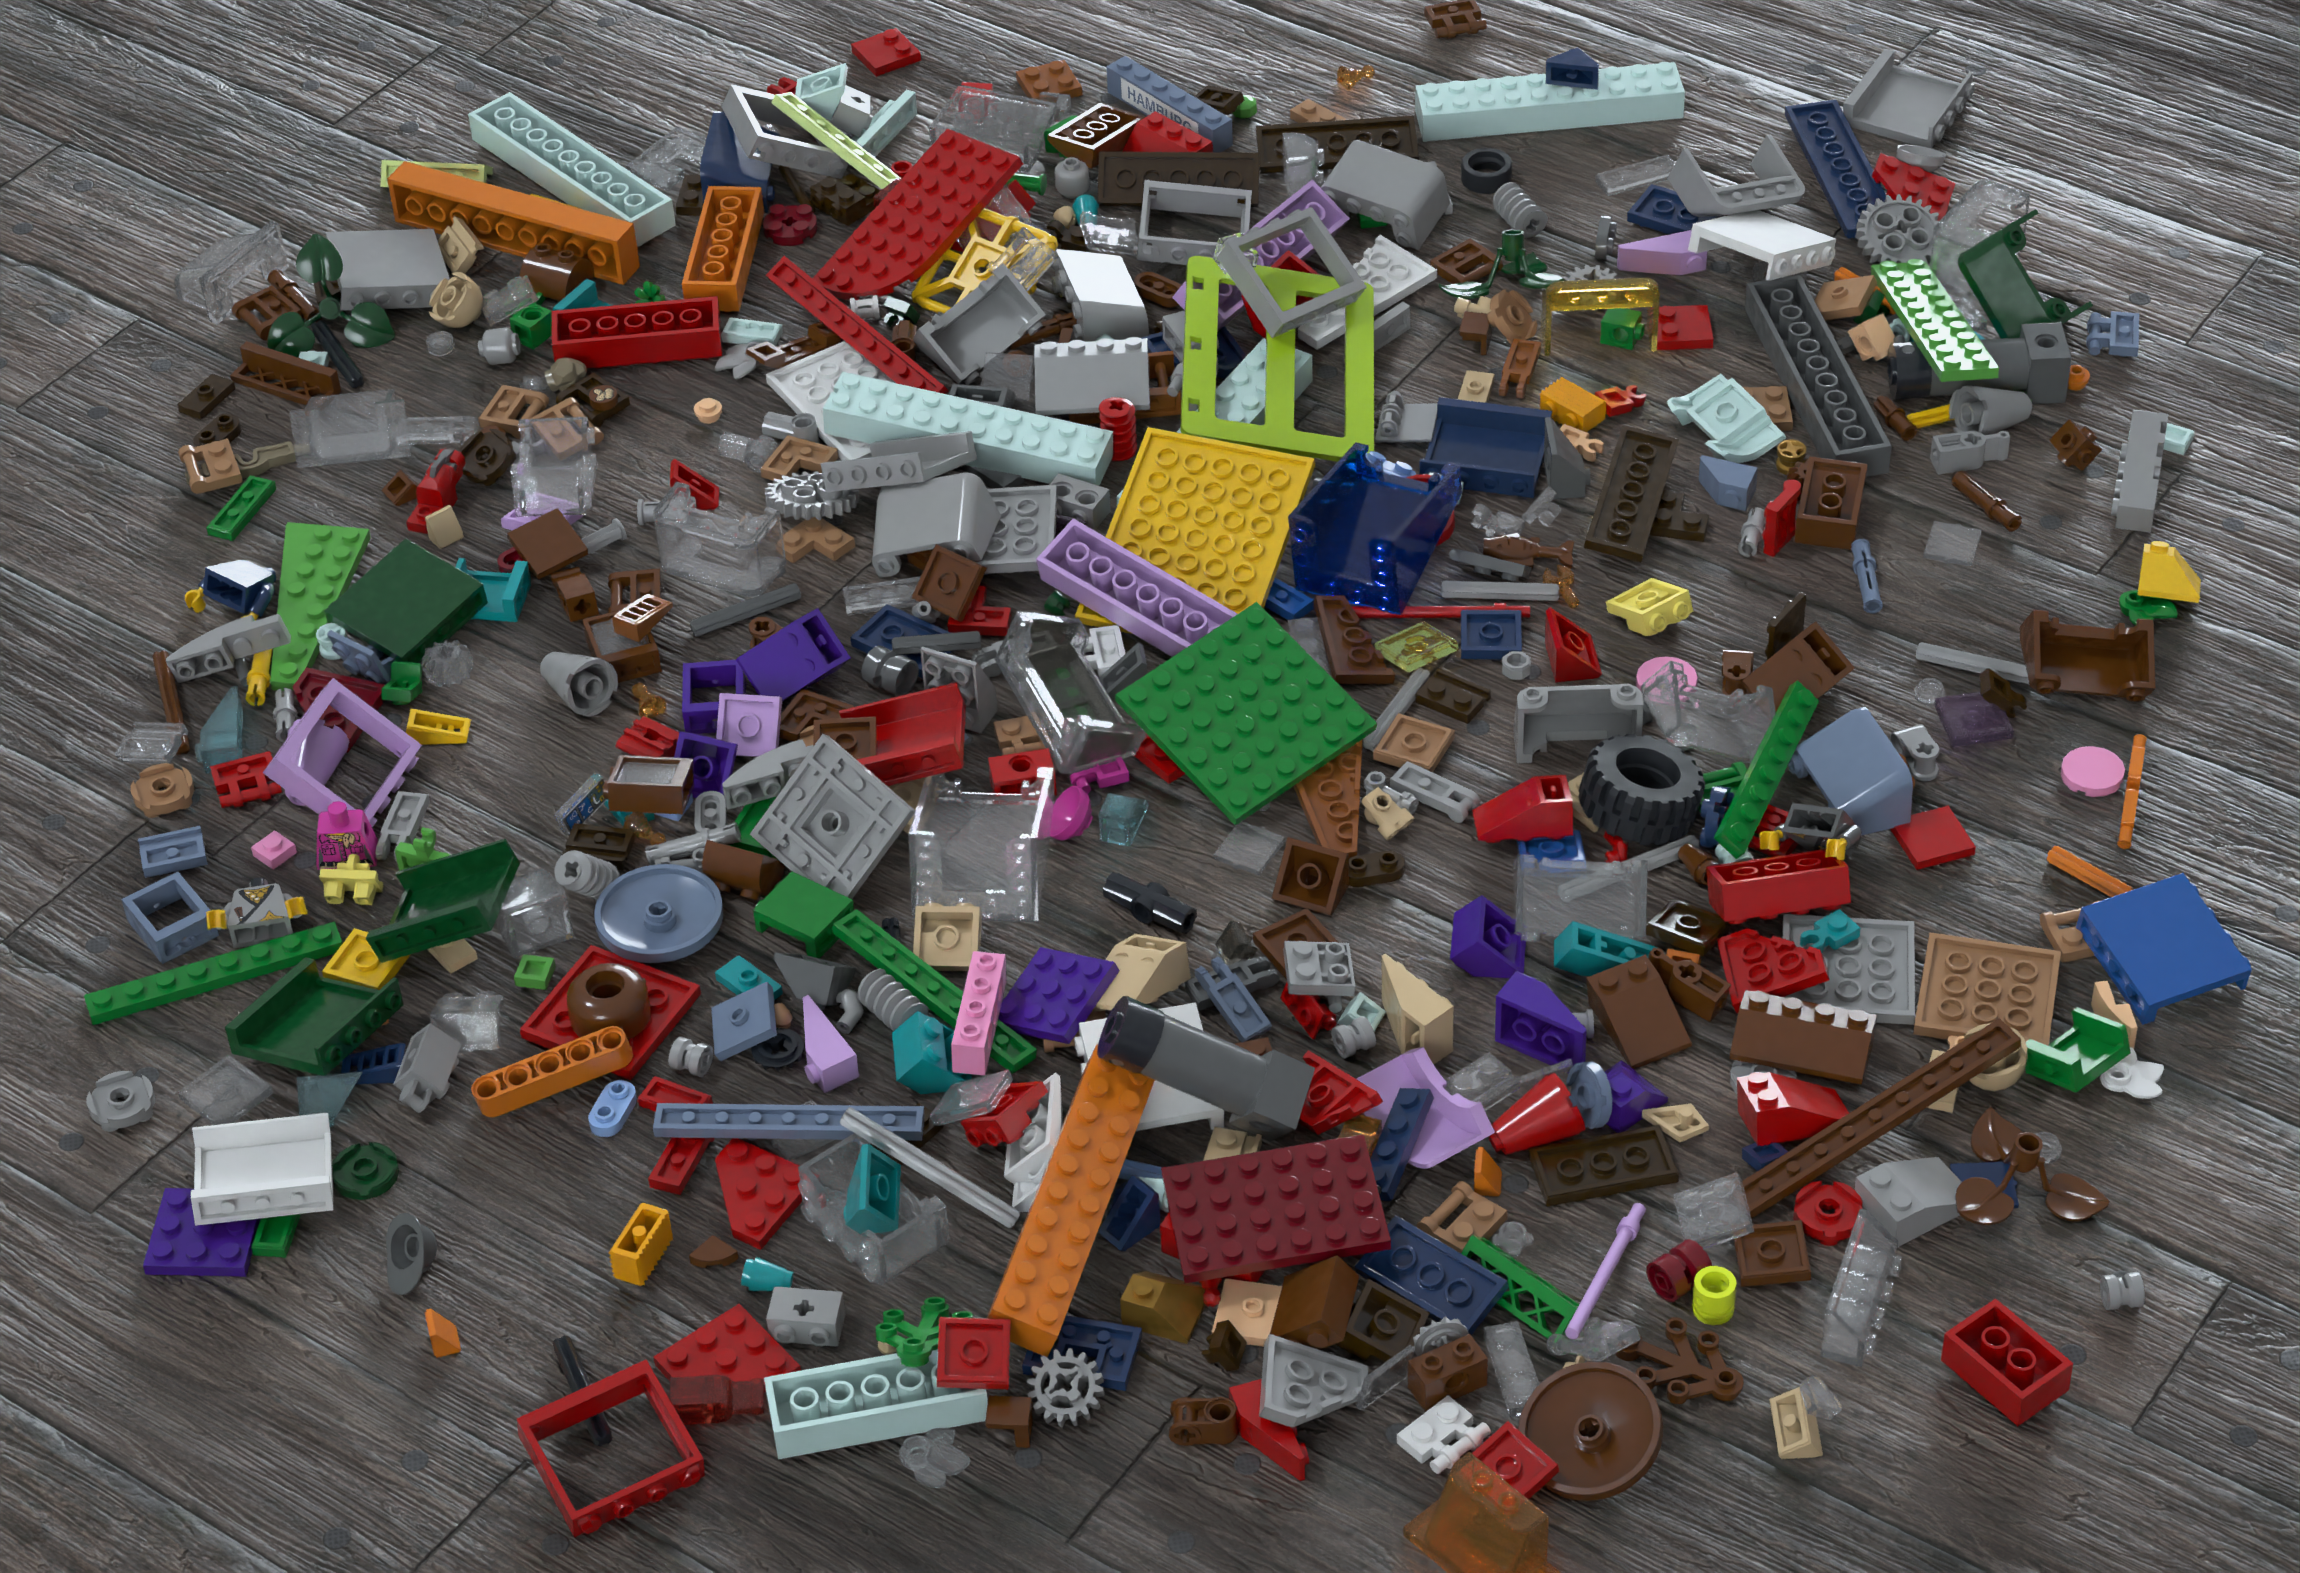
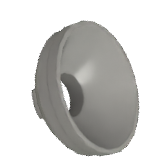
[1896,145,1946,173]

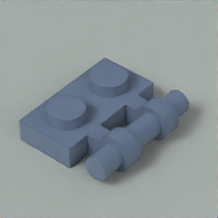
[2086,311,2139,357]

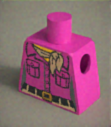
[316,801,378,870]

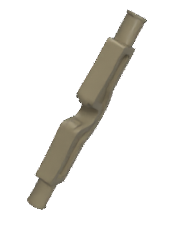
[184,441,313,484]

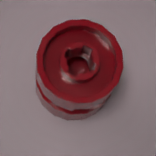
[1646,1239,1712,1302]

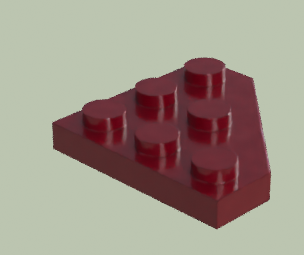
[293,667,385,753]

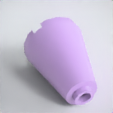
[285,719,349,806]

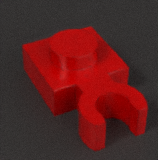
[1594,385,1647,417]

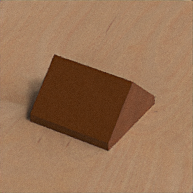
[1271,837,1349,915]

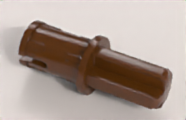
[1873,395,1918,441]

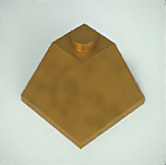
[1120,1271,1206,1344]

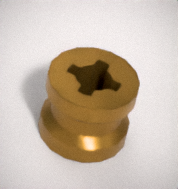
[1776,439,1806,475]

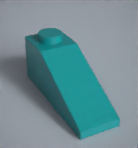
[1554,921,1658,976]

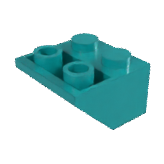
[892,1011,973,1094]

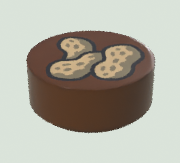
[589,385,618,411]

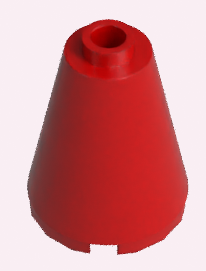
[1488,1072,1586,1155]

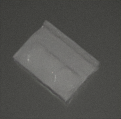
[115,722,189,764]
[1444,1052,1521,1111]

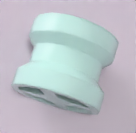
[316,623,347,660]

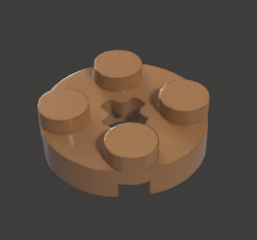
[1487,289,1537,344]
[131,763,195,818]

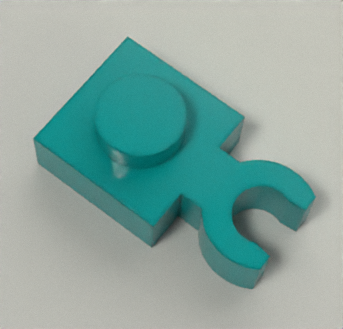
[1800,909,1861,953]

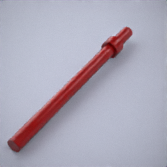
[1351,603,1530,618]

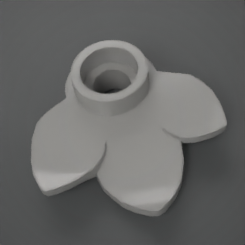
[715,342,762,380]

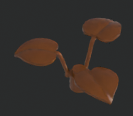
[1955,1107,2110,1225]

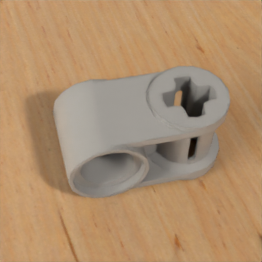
[1890,724,1940,781]

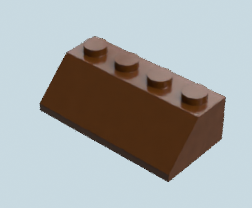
[1729,990,1877,1085]

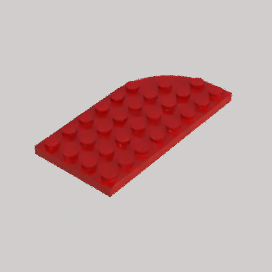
[812,128,1024,300]

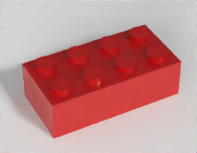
[1706,849,1851,924]

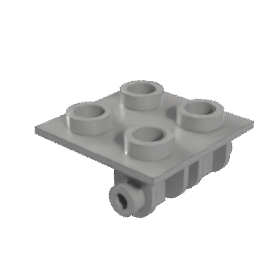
[1375,391,1437,443]

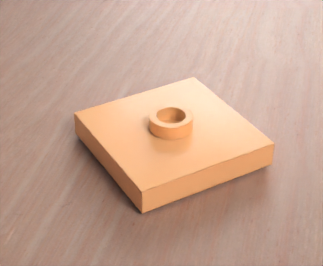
[1212,1278,1282,1347]

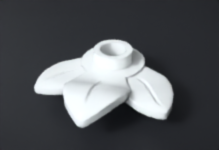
[2100,1047,2164,1099]

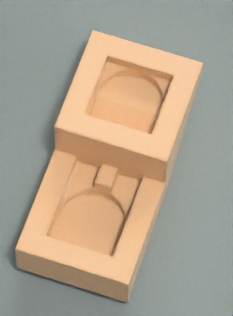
[2091,981,2138,1049]

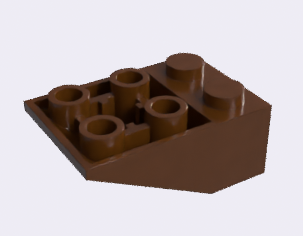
[1741,621,1855,720]

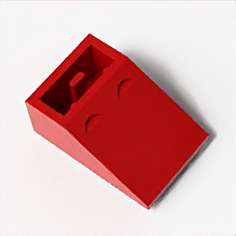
[1472,775,1573,843]

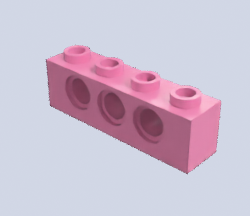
[951,951,1006,1076]

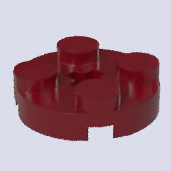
[763,204,817,246]

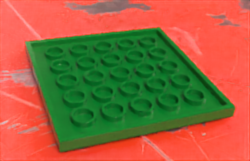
[1115,602,1377,826]

